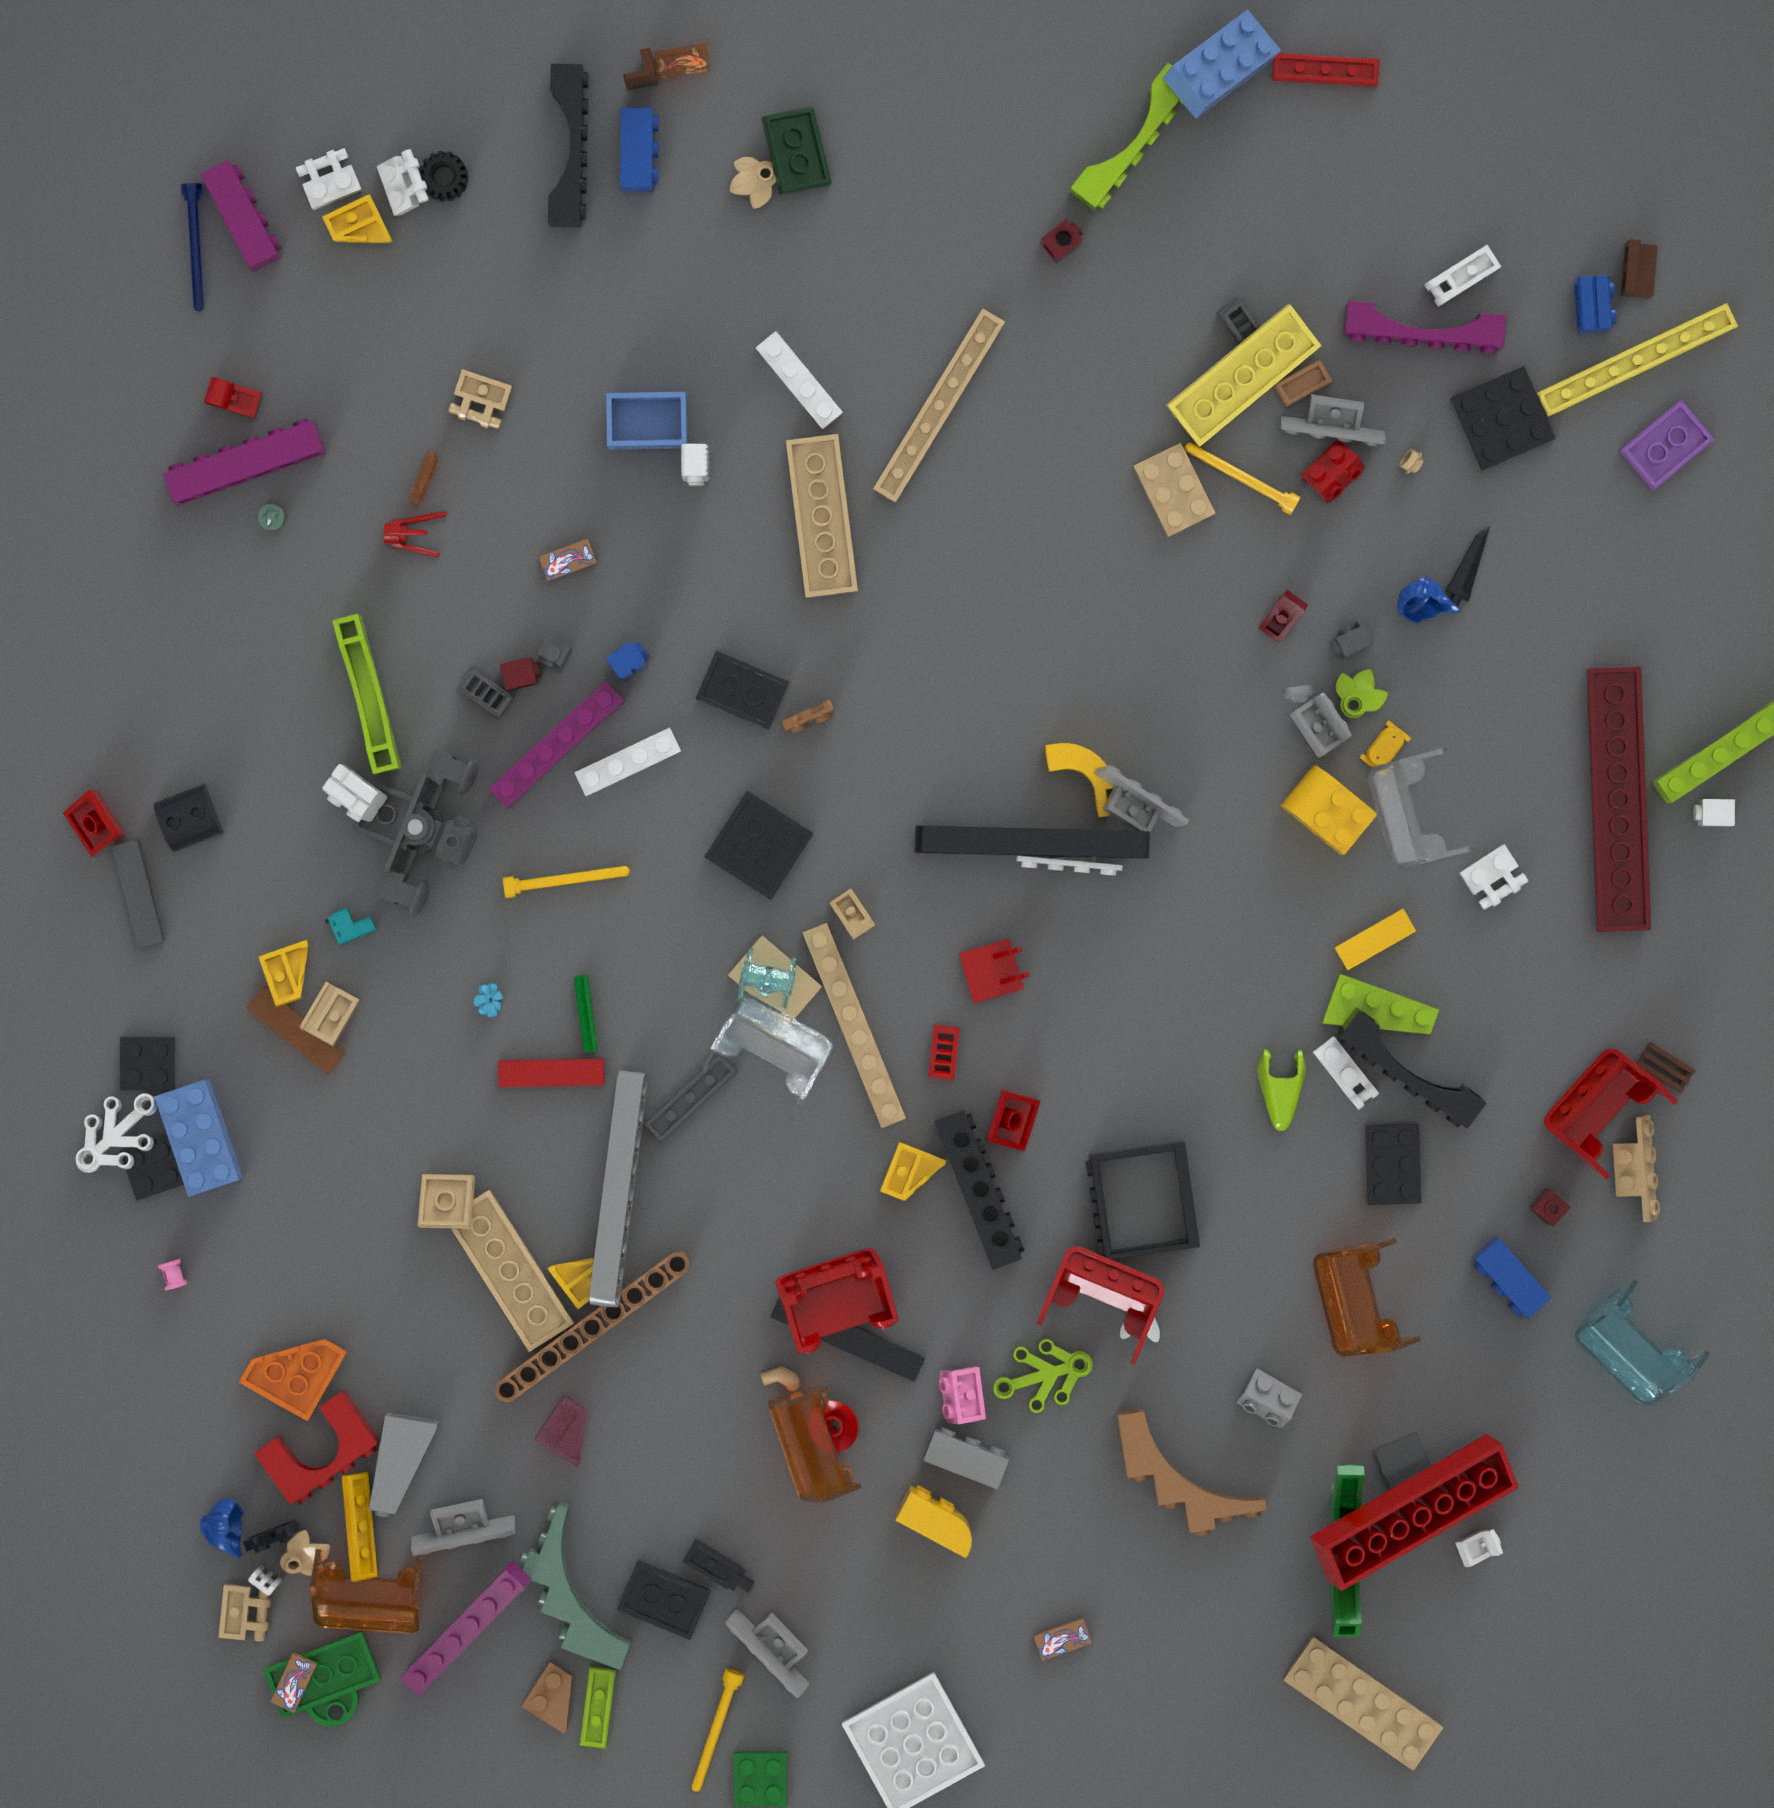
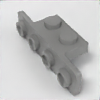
[1280,394,1386,446]
[1094,765,1189,832]
[411,1499,516,1556]
[725,1608,809,1698]

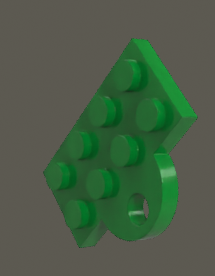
[263,1630,382,1727]

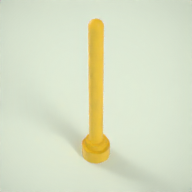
[1184,443,1301,516]
[503,866,630,898]
[691,1668,745,1792]

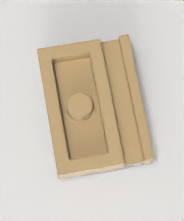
[300,982,360,1047]

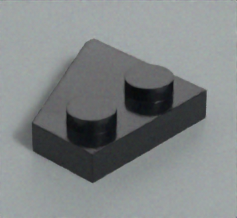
[243,1519,300,1553]

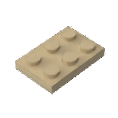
[1133,443,1216,537]

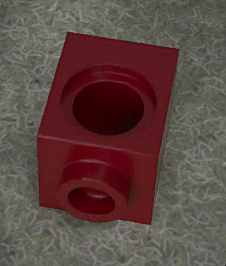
[1040,219,1083,264]
[500,657,542,691]
[1529,1188,1571,1227]

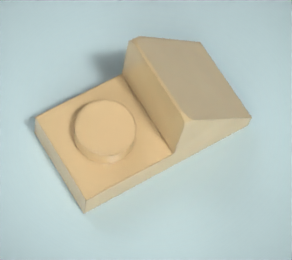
[829,888,875,940]

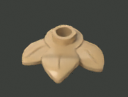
[729,157,776,209]
[280,1530,330,1576]

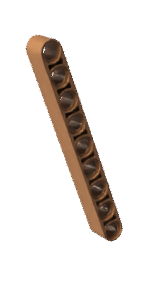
[495,1251,690,1402]

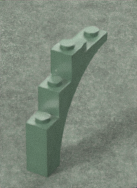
[518,1502,631,1670]

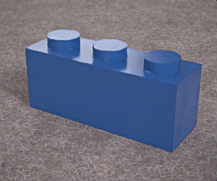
[620,108,659,192]
[1472,1236,1551,1319]

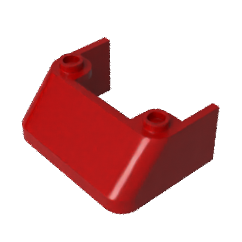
[1544,1048,1678,1180]
[1037,1246,1164,1365]

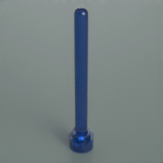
[181,183,204,311]

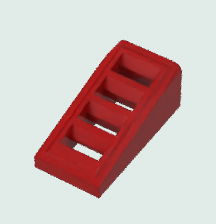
[928,1024,960,1080]

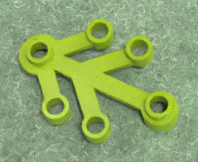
[993,1338,1093,1413]

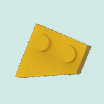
[322,194,393,243]
[259,940,309,1007]
[880,1142,947,1201]
[548,1258,594,1309]

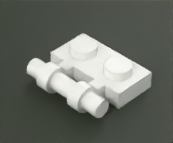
[296,148,362,210]
[377,149,429,216]
[1459,844,1528,910]

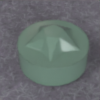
[258,504,286,531]

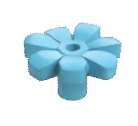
[474,984,503,1017]

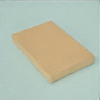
[728,935,822,1026]

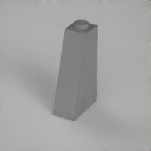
[369,1413,440,1517]

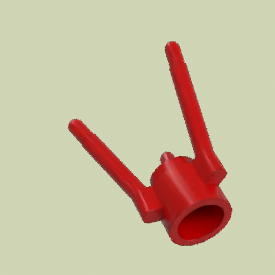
[383,512,447,557]

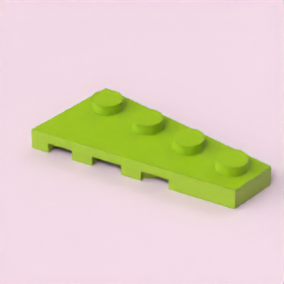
[1321,974,1439,1034]

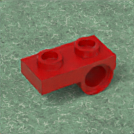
[203,377,263,419]

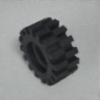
[419,151,469,202]

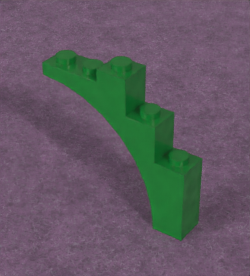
[1329,1464,1365,1637]

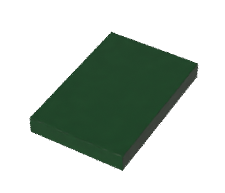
[761,107,832,195]

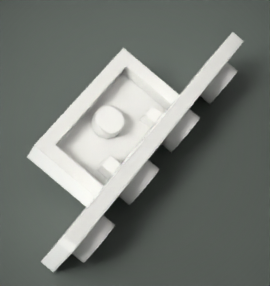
[1016,856,1123,876]

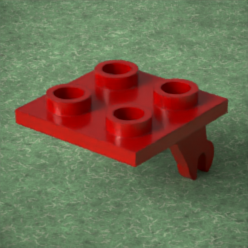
[959,939,1030,1004]

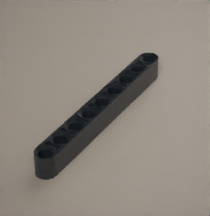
[914,826,1150,859]

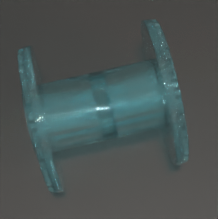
[738,948,797,1009]

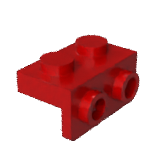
[1300,440,1365,504]

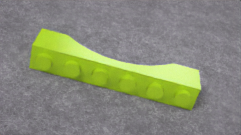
[1069,63,1183,212]
[332,614,402,775]
[1652,700,1774,804]

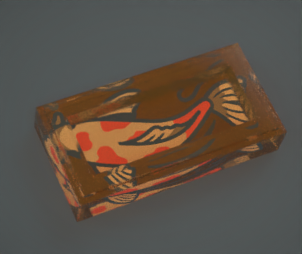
[654,43,711,79]
[407,451,439,506]

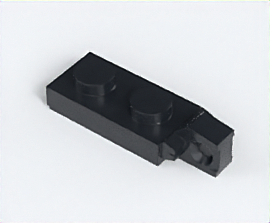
[682,1539,754,1593]

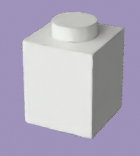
[1693,799,1735,827]

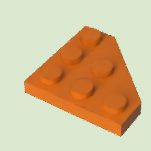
[239,1339,348,1422]

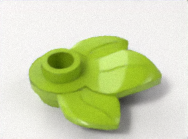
[1336,669,1388,718]

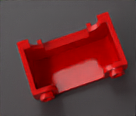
[775,1249,899,1354]

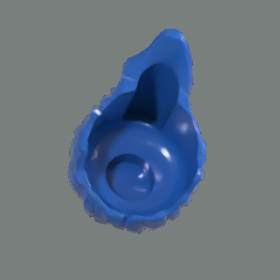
[1396,577,1460,623]
[200,1499,244,1558]

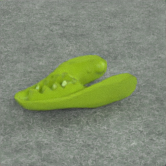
[1257,1049,1306,1131]

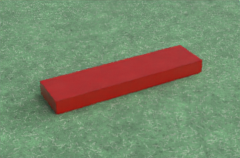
[1272,53,1380,87]
[498,1058,605,1087]

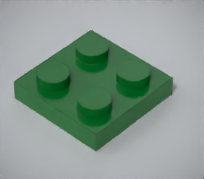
[734,1751,787,1807]

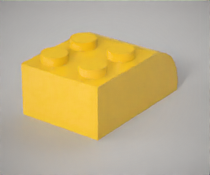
[1280,765,1378,855]
[895,1485,972,1558]

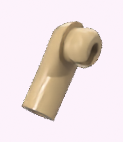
[760,1366,800,1391]

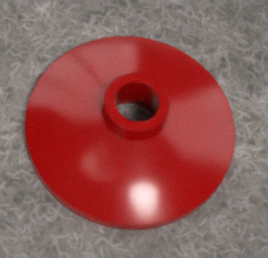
[808,1400,859,1453]

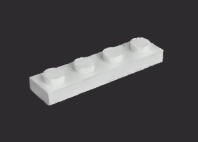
[756,331,843,430]
[574,728,681,797]

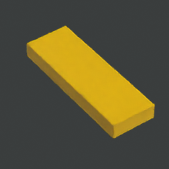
[1334,908,1416,970]

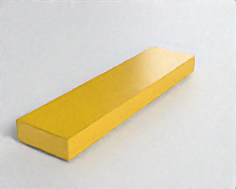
[342,1471,378,1582]

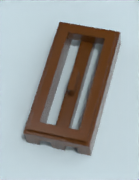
[1636,1042,1696,1093]

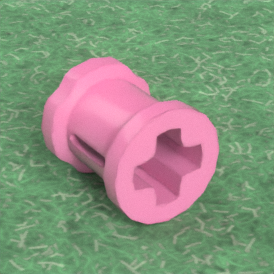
[158,1258,188,1291]

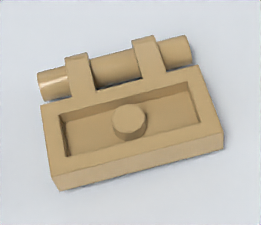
[449,369,513,429]
[218,1583,271,1641]

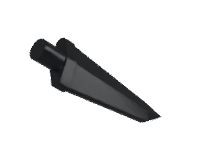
[1445,526,1490,606]

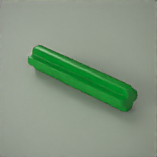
[574,975,598,1053]

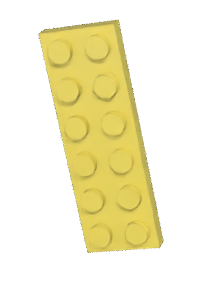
[1166,304,1321,447]

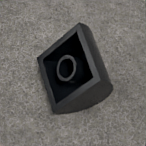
[154,784,224,852]

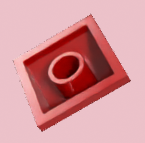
[63,790,126,857]
[986,1089,1040,1151]

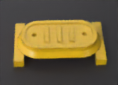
[1359,720,1411,775]

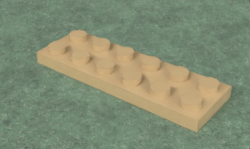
[786,434,858,598]
[451,1189,574,1352]
[1283,1635,1444,1771]

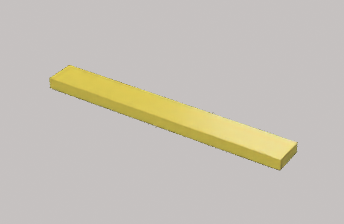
[1536,303,1738,417]

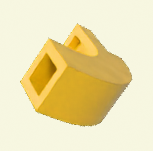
[1044,743,1113,818]

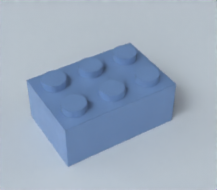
[606,392,688,450]

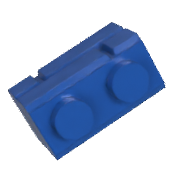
[1574,275,1617,334]
[607,641,650,682]

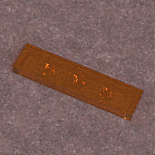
[246,987,345,1075]

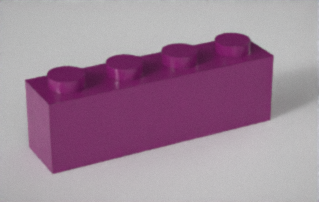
[200,160,282,272]

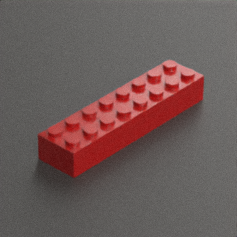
[1310,1434,1519,1591]

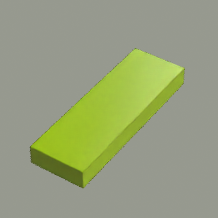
[580,1665,616,1749]

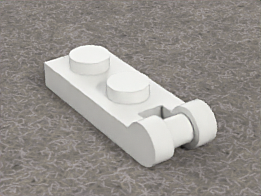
[1424,245,1501,307]
[1313,1036,1379,1110]

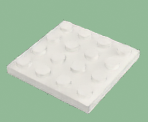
[842,1672,985,1808]

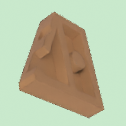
[782,699,835,734]
[521,1660,573,1734]

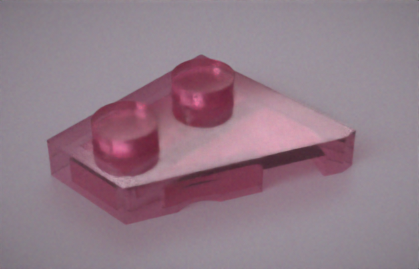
[535,1395,587,1467]

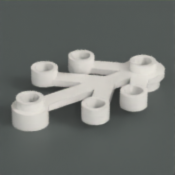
[76,1093,158,1173]

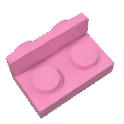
[939,1366,986,1425]

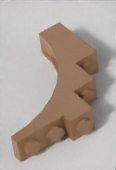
[1116,1408,1267,1536]

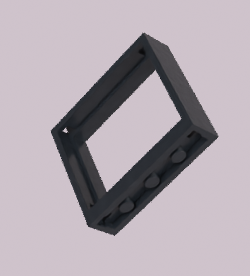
[1085,1141,1200,1260]

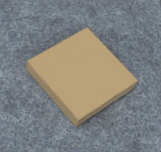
[417,1174,475,1229]

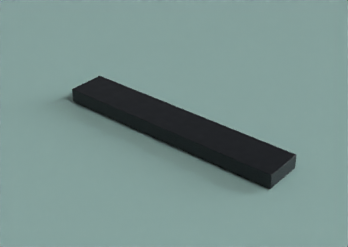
[770,1298,925,1382]

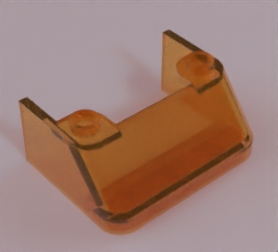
[1313,1238,1421,1357]
[769,1386,862,1503]
[310,1549,424,1634]

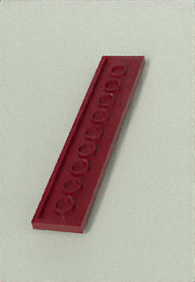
[1586,666,1651,932]

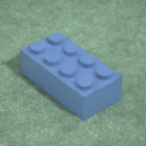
[1163,9,1281,119]
[154,1078,243,1197]

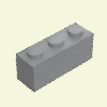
[923,1426,1009,1490]

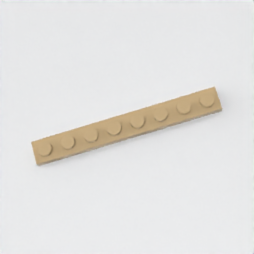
[873,309,1005,503]
[803,923,906,1128]

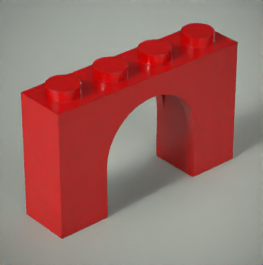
[254,1390,380,1505]

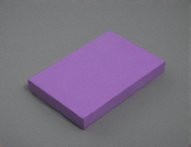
[1619,399,1715,491]

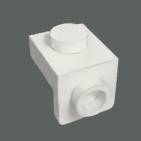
[1455,1529,1503,1567]

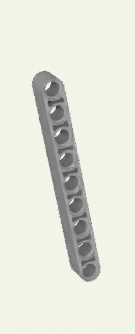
[589,1070,648,1308]

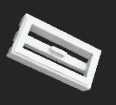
[248,1564,283,1596]

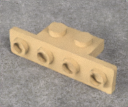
[1613,1115,1660,1222]

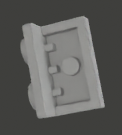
[1289,693,1352,758]
[1237,1368,1302,1428]

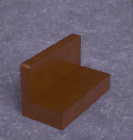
[623,48,658,90]
[1620,239,1657,298]

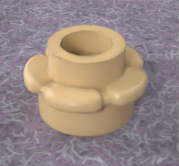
[1399,449,1423,474]

